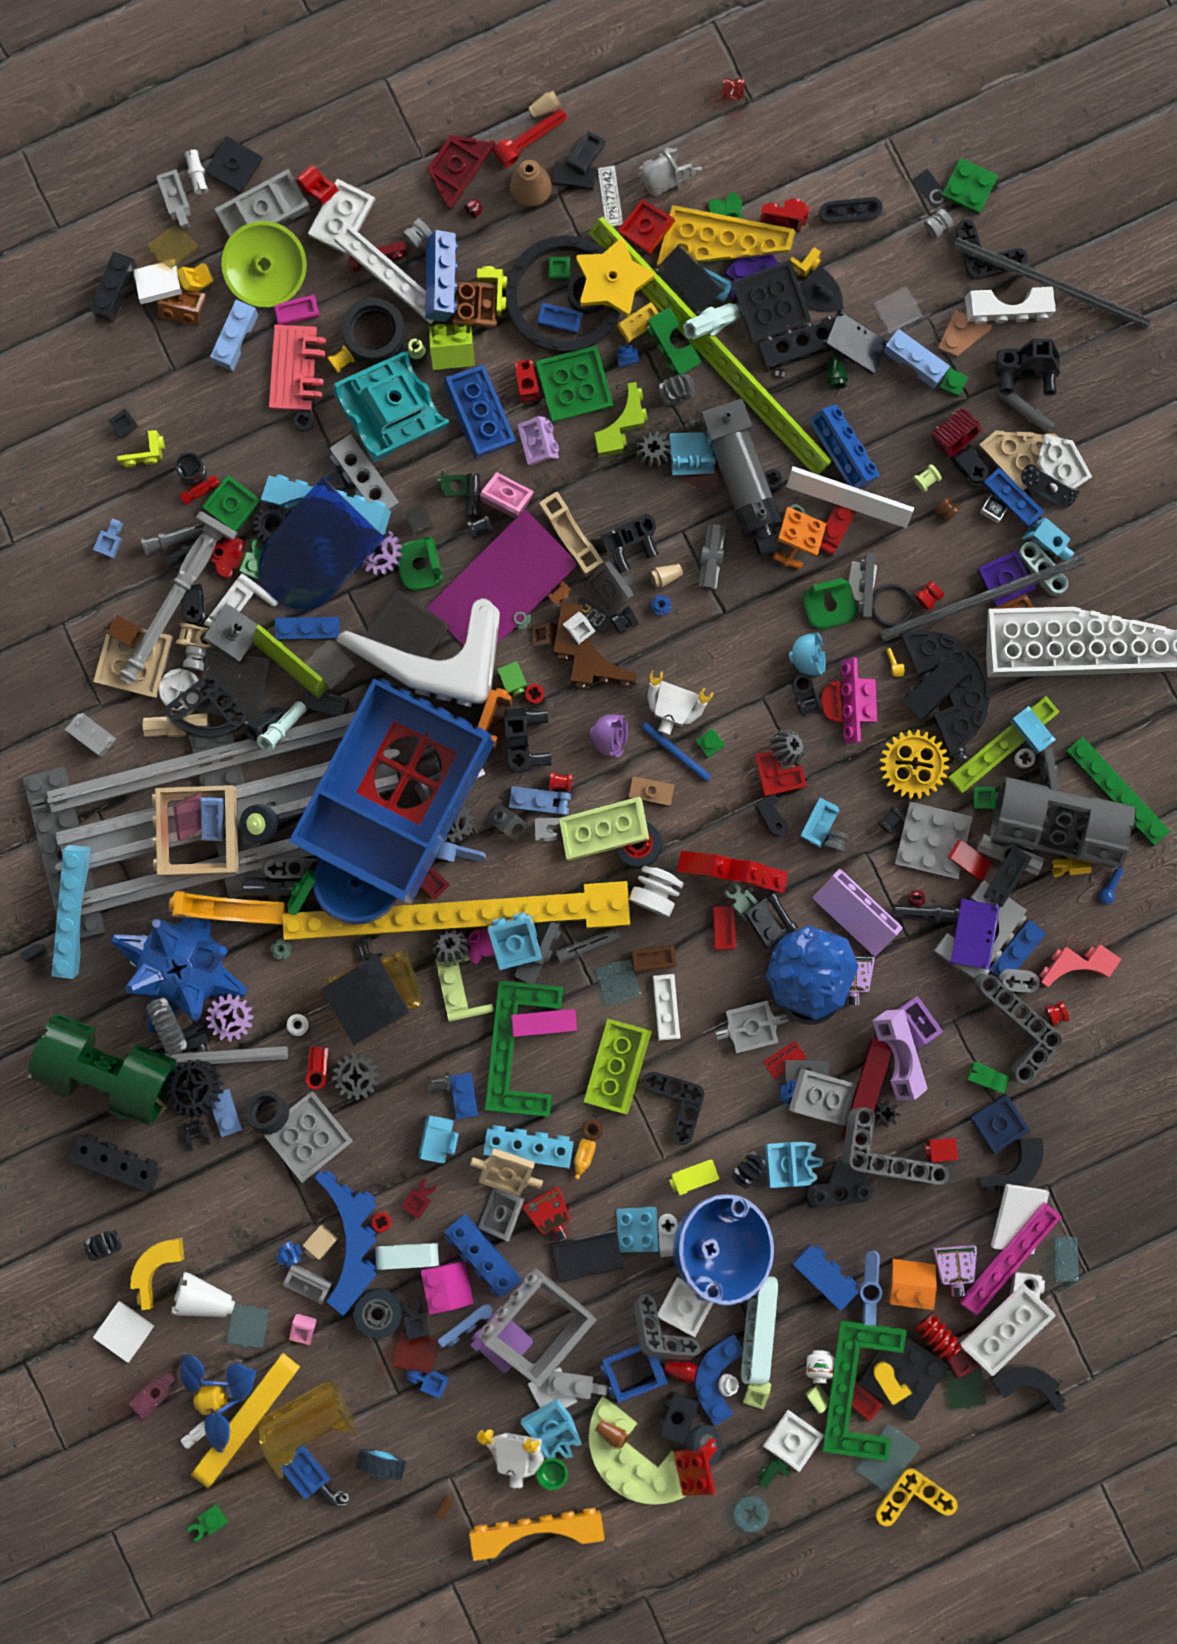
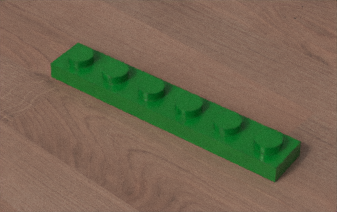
[1066,736,1170,846]

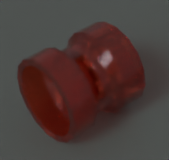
[722,78,744,99]

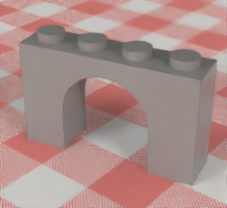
[933,880,1027,981]

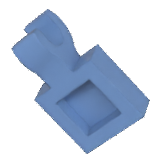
[93,519,123,558]

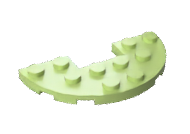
[589,1395,685,1504]

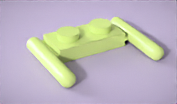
[436,954,495,1022]

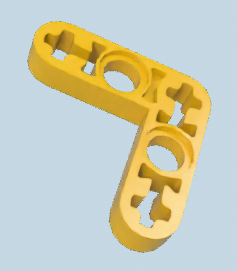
[876,1468,957,1526]

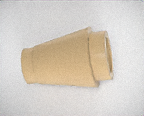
[529,91,561,118]
[650,564,683,588]

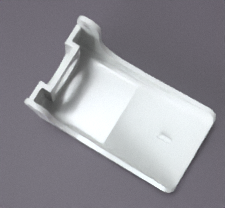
[337,599,500,707]

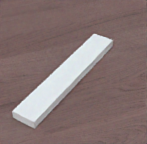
[333,223,434,324]
[786,467,914,528]

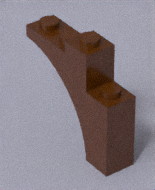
[554,602,637,689]

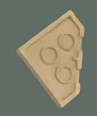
[979,431,1058,491]

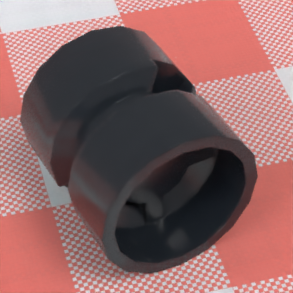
[175,452,207,486]

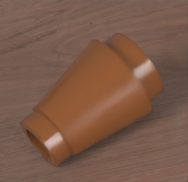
[595,1420,629,1450]

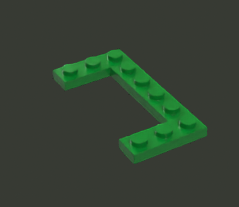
[485,981,563,1117]
[822,1320,906,1461]

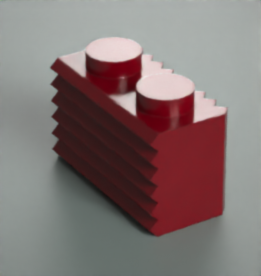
[931,408,982,458]

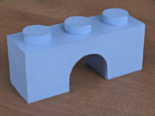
[210,300,258,371]
[884,329,950,389]

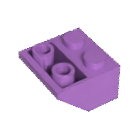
[897,996,943,1050]

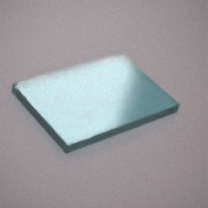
[856,1423,921,1493]

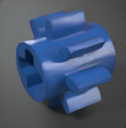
[780,1080,797,1107]
[275,1241,303,1268]

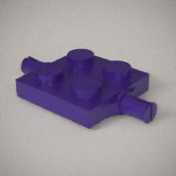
[725,254,780,301]

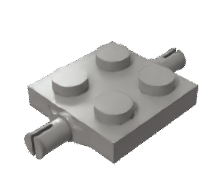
[715,1001,789,1053]

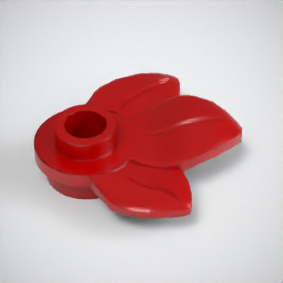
[209,538,245,579]

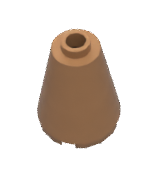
[510,160,552,207]

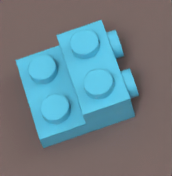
[488,912,542,970]

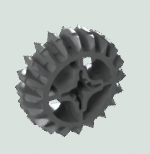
[146,997,187,1056]

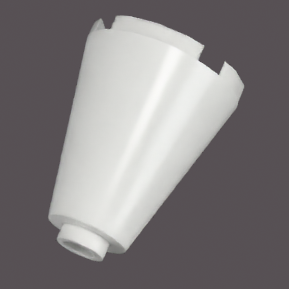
[171,1272,234,1317]

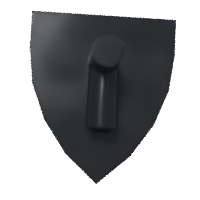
[800,265,844,312]

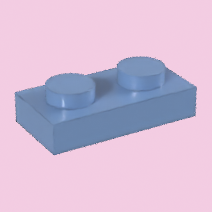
[212,1089,243,1137]

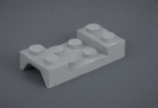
[215,169,310,237]

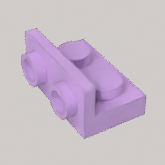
[517,416,559,465]

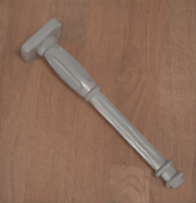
[120,511,237,685]

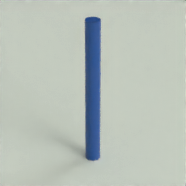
[641,722,712,783]

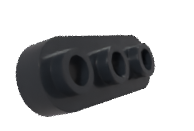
[819,197,883,225]

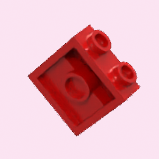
[760,198,810,233]

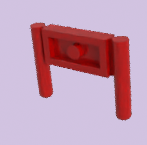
[820,504,857,556]

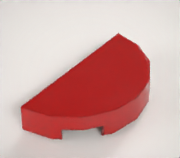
[820,680,843,723]

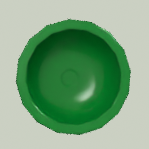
[536,1458,568,1490]

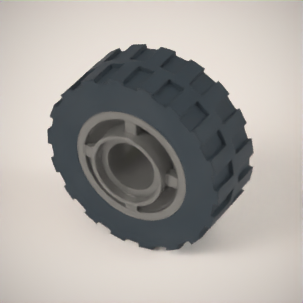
[353,1288,402,1339]

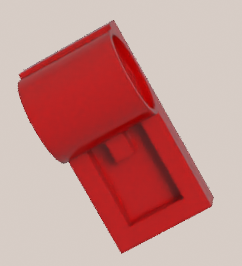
[296,165,339,204]

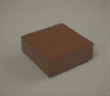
[436,1494,455,1520]

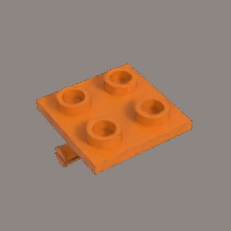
[772,507,826,570]

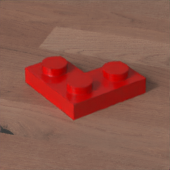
[755,751,807,797]

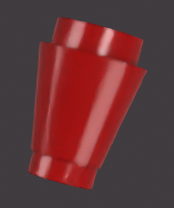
[664,1361,698,1384]

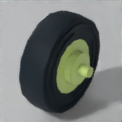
[239,804,278,843]

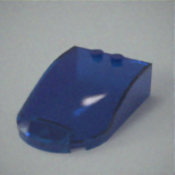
[259,475,391,610]

